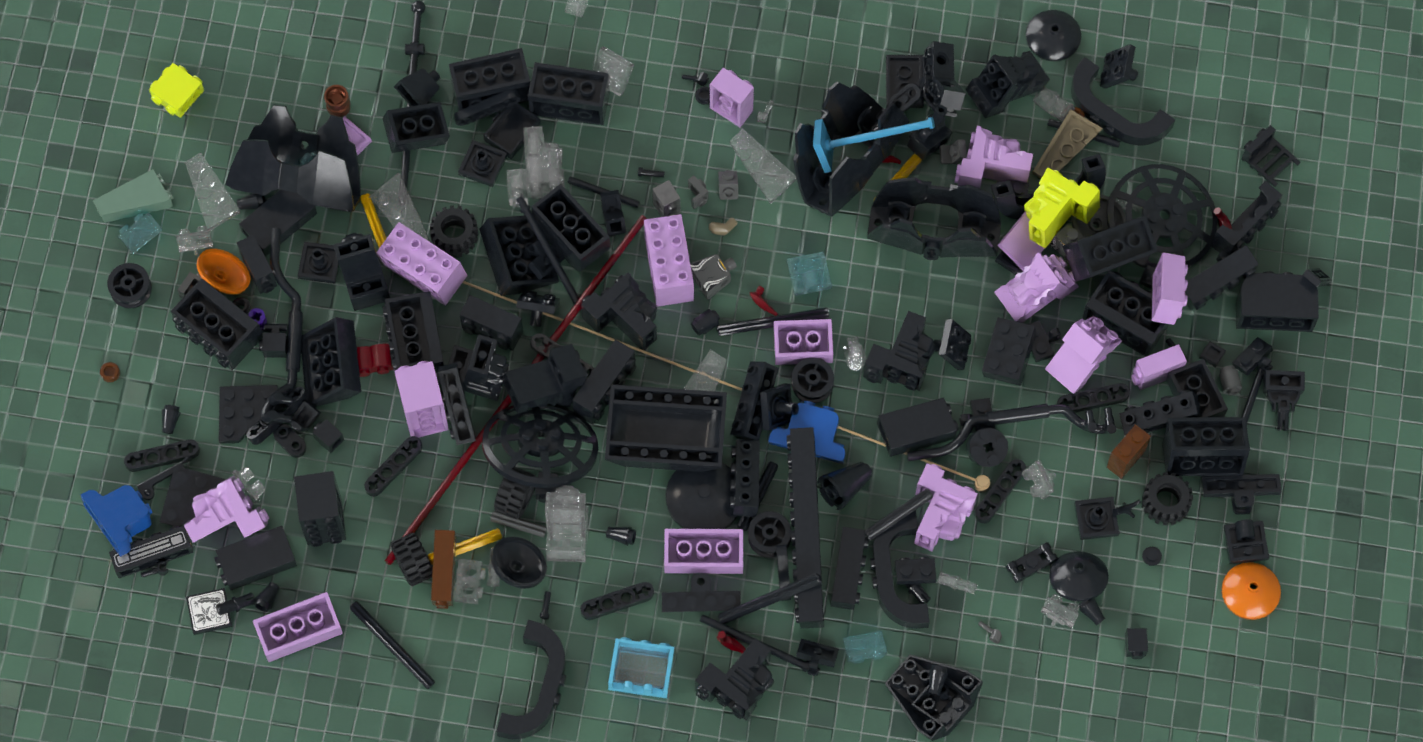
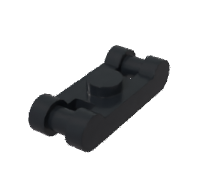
[1005,542,1059,583]

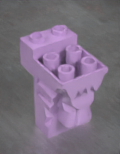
[954,126,1033,189]
[995,252,1079,323]
[1045,316,1122,394]
[914,464,978,551]
[184,476,269,542]

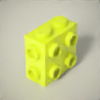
[149,63,204,118]

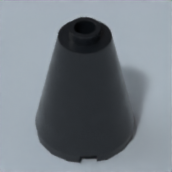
[817,462,872,510]

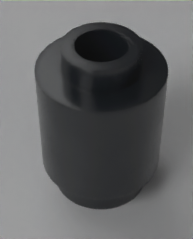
[691,309,720,336]

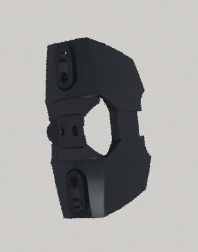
[793,81,910,216]
[225,104,361,212]
[867,177,1002,260]

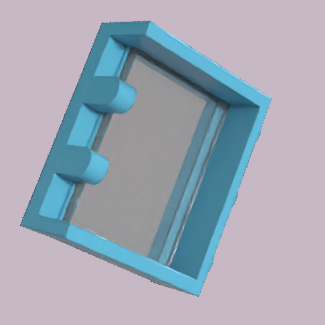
[608,637,674,699]

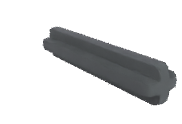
[490,511,547,537]

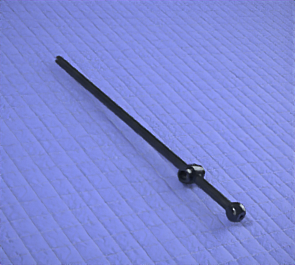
[399,1,426,207]

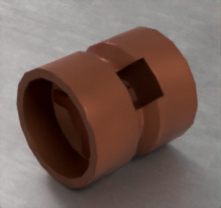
[324,85,351,117]

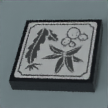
[186,588,233,635]

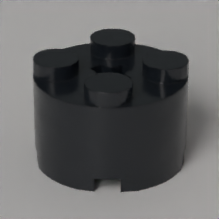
[966,428,1008,467]

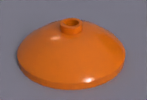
[197,249,250,294]
[1222,562,1281,620]

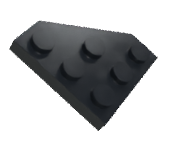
[219,385,278,443]
[159,466,227,526]

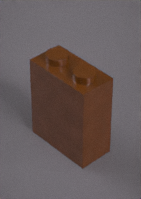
[1106,424,1151,479]

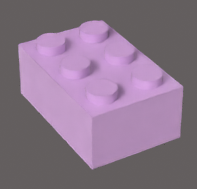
[710,68,754,127]
[1152,253,1188,325]
[773,319,833,365]

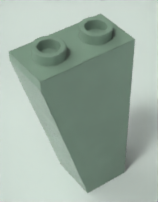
[93,169,173,223]

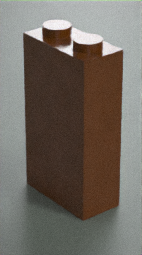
[431,530,457,609]

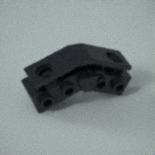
[920,41,966,117]

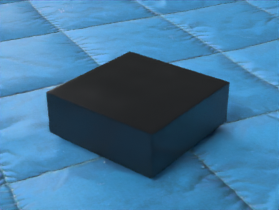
[1199,341,1226,368]

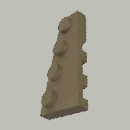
[1032,109,1103,178]

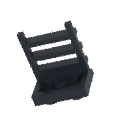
[1241,125,1301,187]

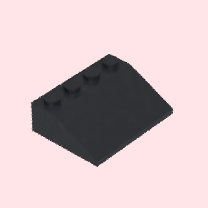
[479,215,559,296]
[301,317,362,407]

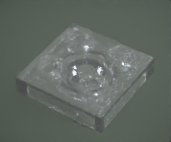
[592,46,634,96]

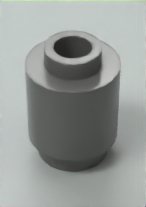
[1219,366,1242,396]

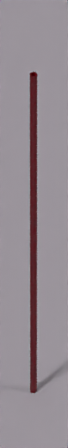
[384,215,647,565]

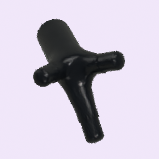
[1112,500,1141,518]

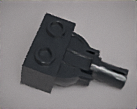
[907,105,952,161]
[1263,370,1305,431]

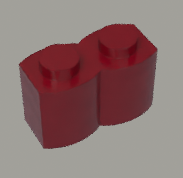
[357,343,393,377]

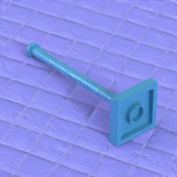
[813,117,935,173]

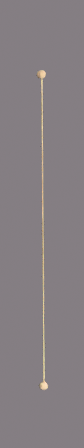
[463,281,990,492]

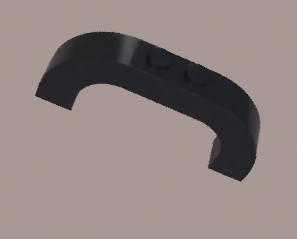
[1071,57,1175,146]
[991,154,1106,220]
[870,510,930,629]
[496,620,567,739]

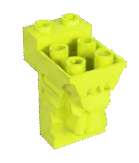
[1024,168,1100,248]

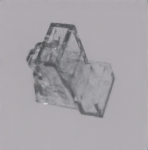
[507,127,565,207]
[545,485,589,562]

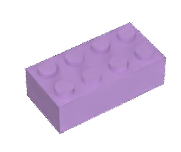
[664,529,743,574]
[253,592,343,662]

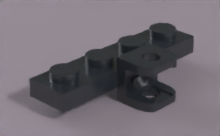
[1201,474,1282,515]
[662,574,741,612]

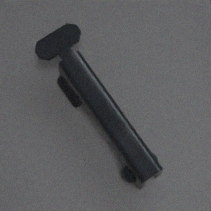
[136,456,192,500]

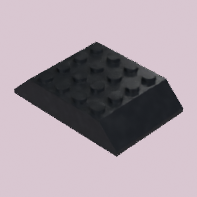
[605,385,727,472]

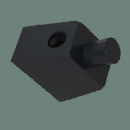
[394,68,440,107]

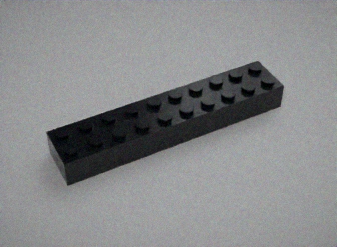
[787,427,824,629]

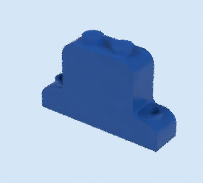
[768,401,846,464]
[81,485,153,557]

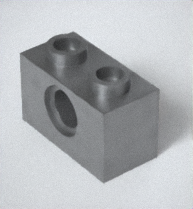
[653,180,681,217]

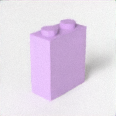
[1131,344,1187,390]

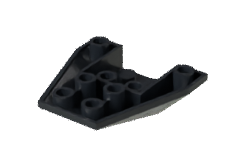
[885,655,983,741]

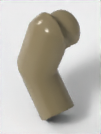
[709,217,738,235]

